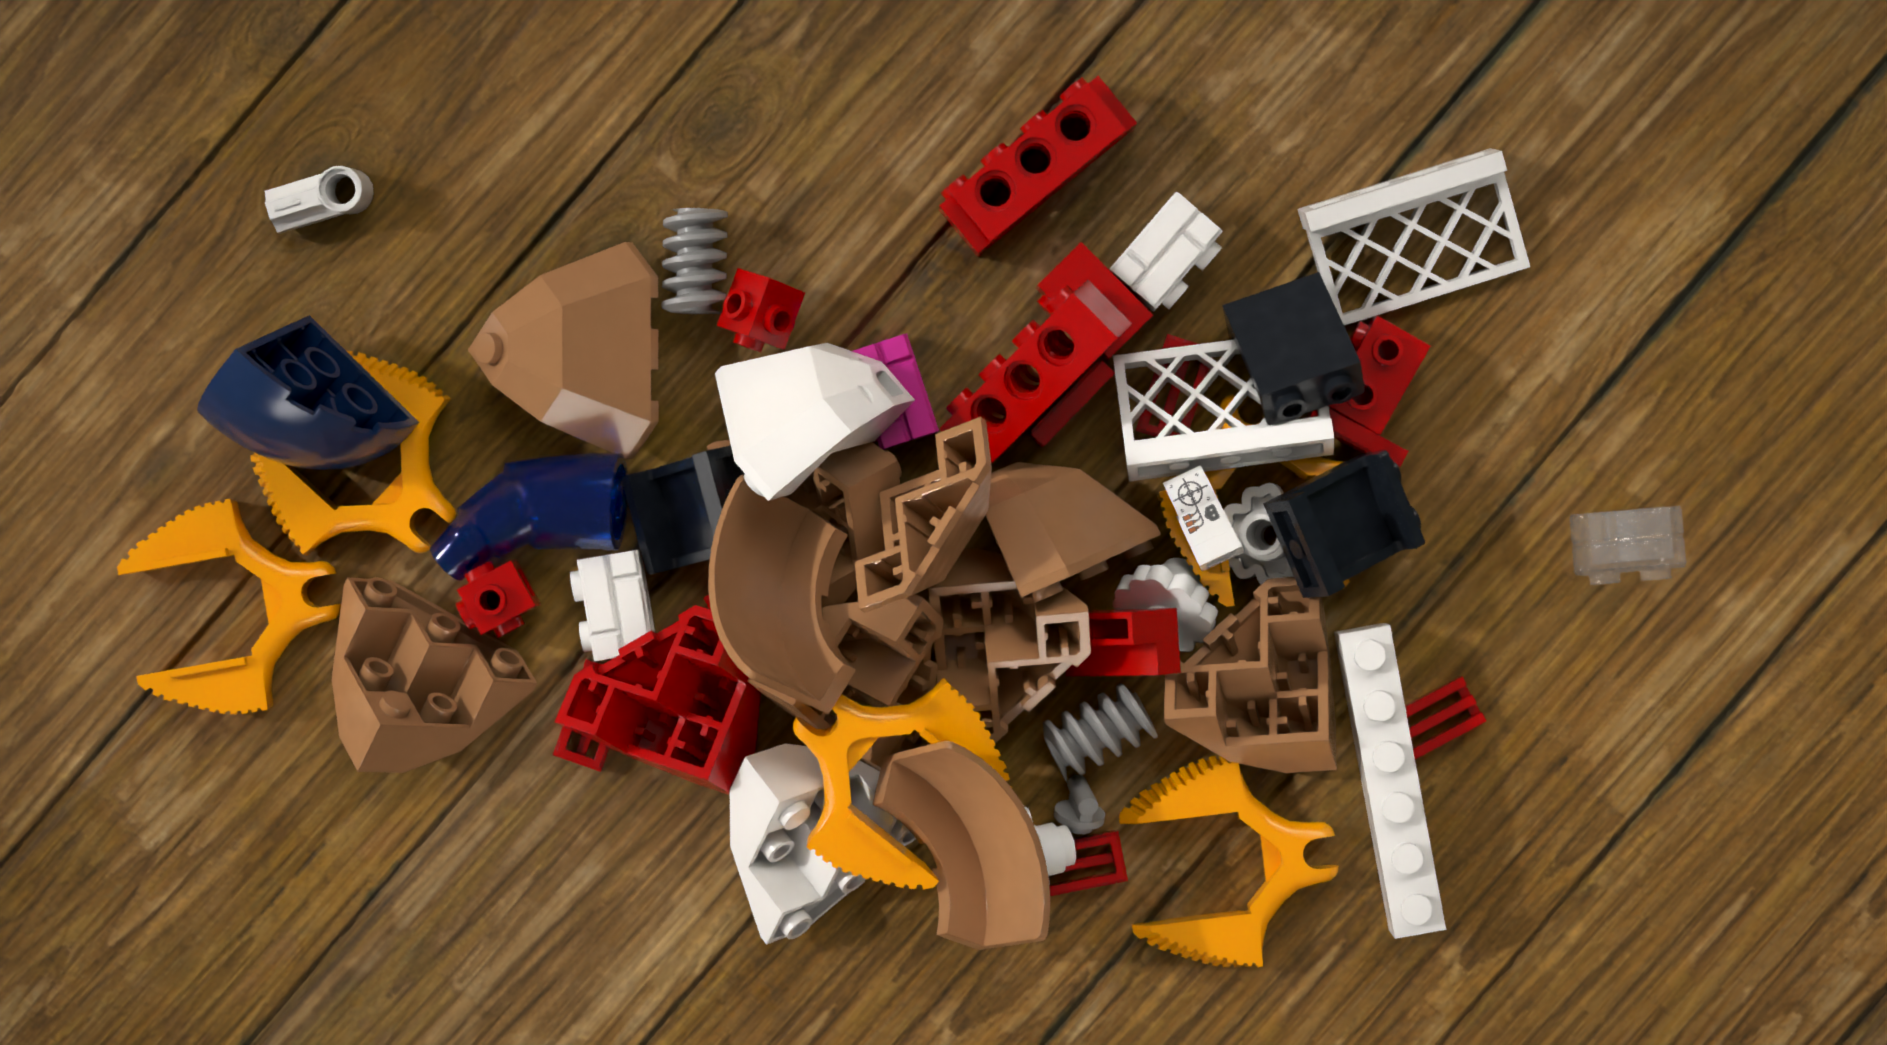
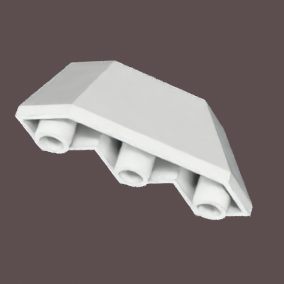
[715,343,915,501]
[730,743,916,945]

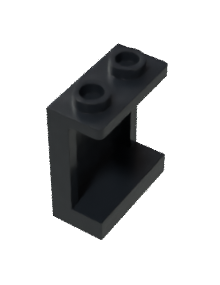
[1222,272,1365,425]
[622,445,745,575]
[1263,450,1425,598]

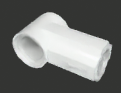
[264,166,374,234]

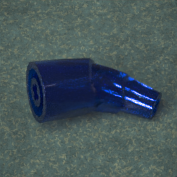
[430,453,628,581]

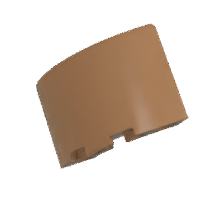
[708,475,856,714]
[872,741,1050,950]

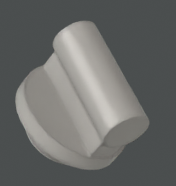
[1054,775,1105,834]

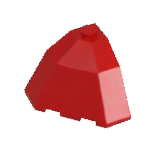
[555,605,761,795]

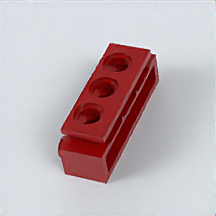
[939,75,1137,257]
[939,280,1132,464]

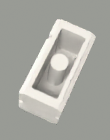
[1109,192,1223,312]
[570,550,655,661]

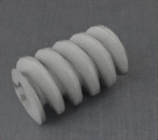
[662,208,728,314]
[1043,683,1158,783]

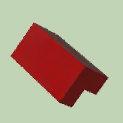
[1066,608,1181,676]

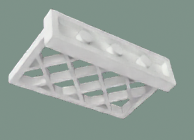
[1297,148,1530,326]
[1113,340,1334,482]

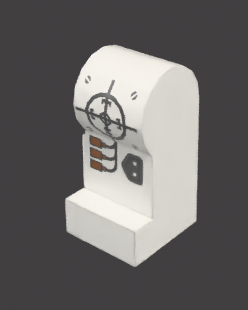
[1163,465,1244,571]

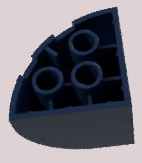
[197,315,420,470]

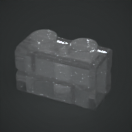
[1570,506,1686,585]

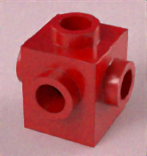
[717,268,805,353]
[456,560,541,638]

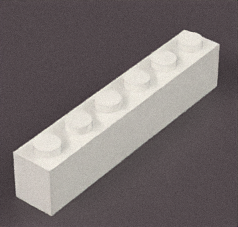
[1334,623,1446,939]

